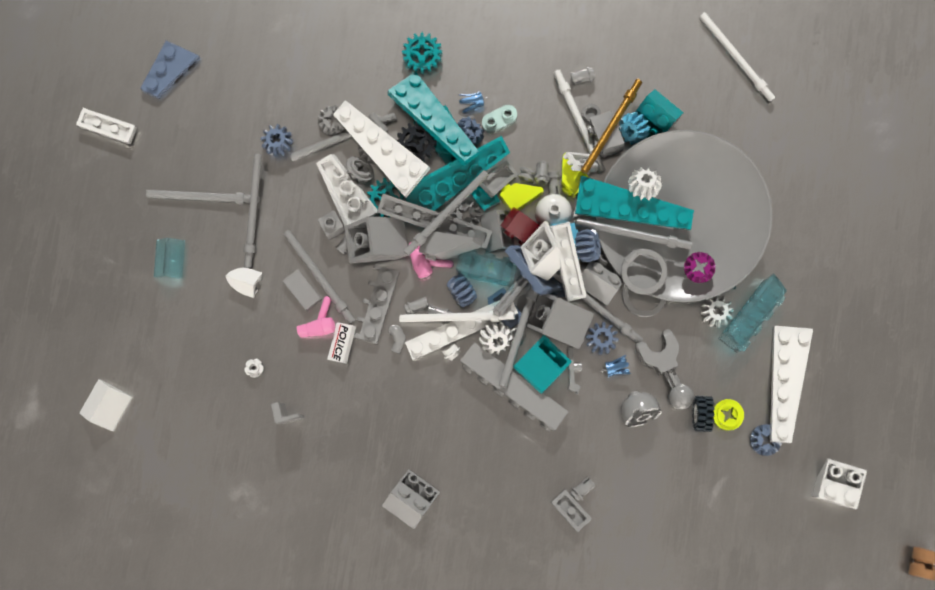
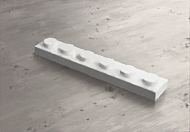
[405,300,518,360]

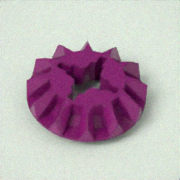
[684,252,716,283]

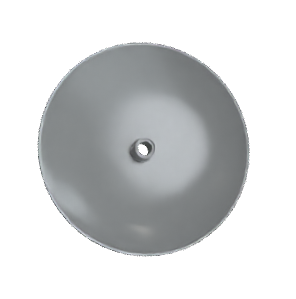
[596,130,772,302]

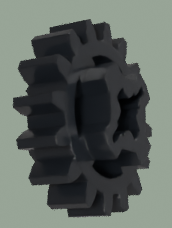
[396,122,437,162]

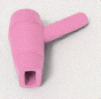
[409,242,454,278]
[297,296,335,338]

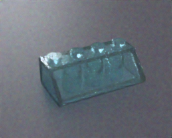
[718,274,787,353]

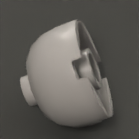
[621,391,662,427]

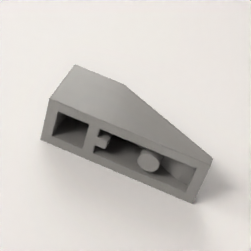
[418,231,482,261]

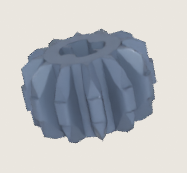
[261,124,293,157]
[575,229,601,262]
[447,273,477,307]
[585,322,619,355]

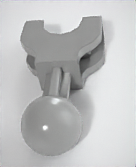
[636,329,694,409]

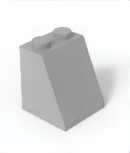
[344,217,408,263]
[526,294,594,349]

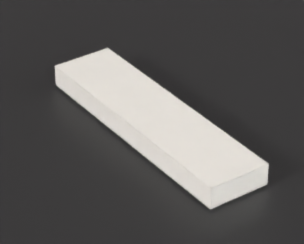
[550,222,587,302]

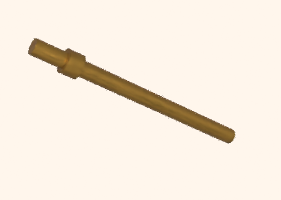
[581,79,642,174]

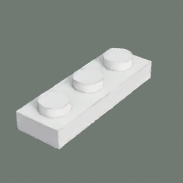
[76,108,137,144]

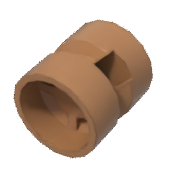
[908,546,935,581]

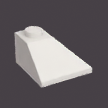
[521,221,560,281]

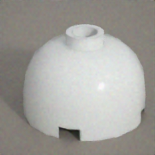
[534,194,572,226]

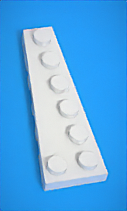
[333,100,431,198]
[770,326,813,443]

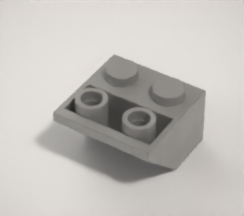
[582,253,623,305]
[382,470,440,529]

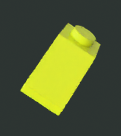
[561,153,590,199]
[499,183,544,212]

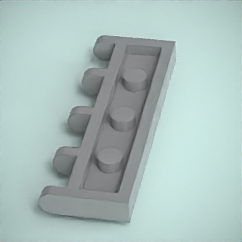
[354,264,400,344]

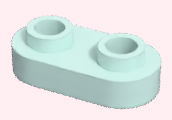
[482,105,517,133]

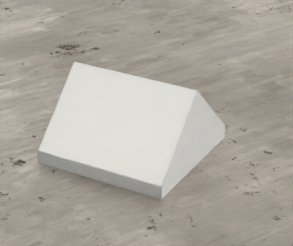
[79,379,133,431]

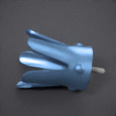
[459,92,488,113]
[601,355,631,377]

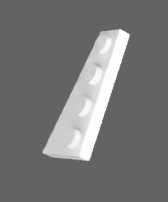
[316,154,378,226]

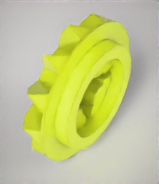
[714,399,744,430]

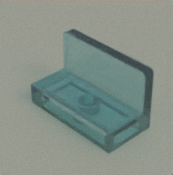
[154,238,185,279]

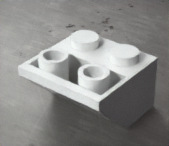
[812,459,867,509]

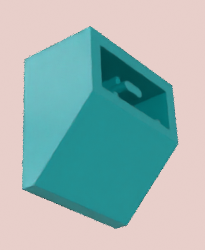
[635,89,684,138]
[513,335,572,394]

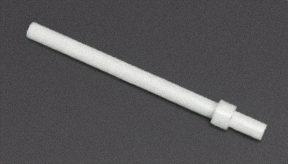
[700,12,776,102]
[553,69,606,173]
[399,310,515,322]

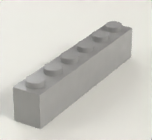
[460,342,569,432]

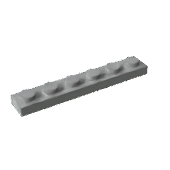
[377,194,492,249]

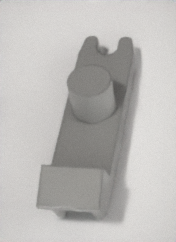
[567,347,582,394]

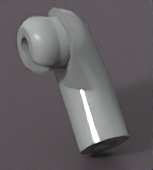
[388,325,406,354]

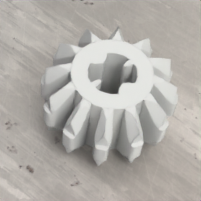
[628,167,662,201]
[700,296,734,328]
[479,321,513,355]

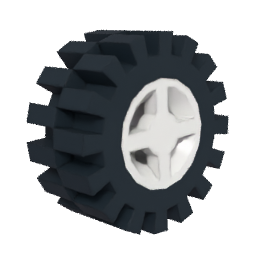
[692,396,715,432]

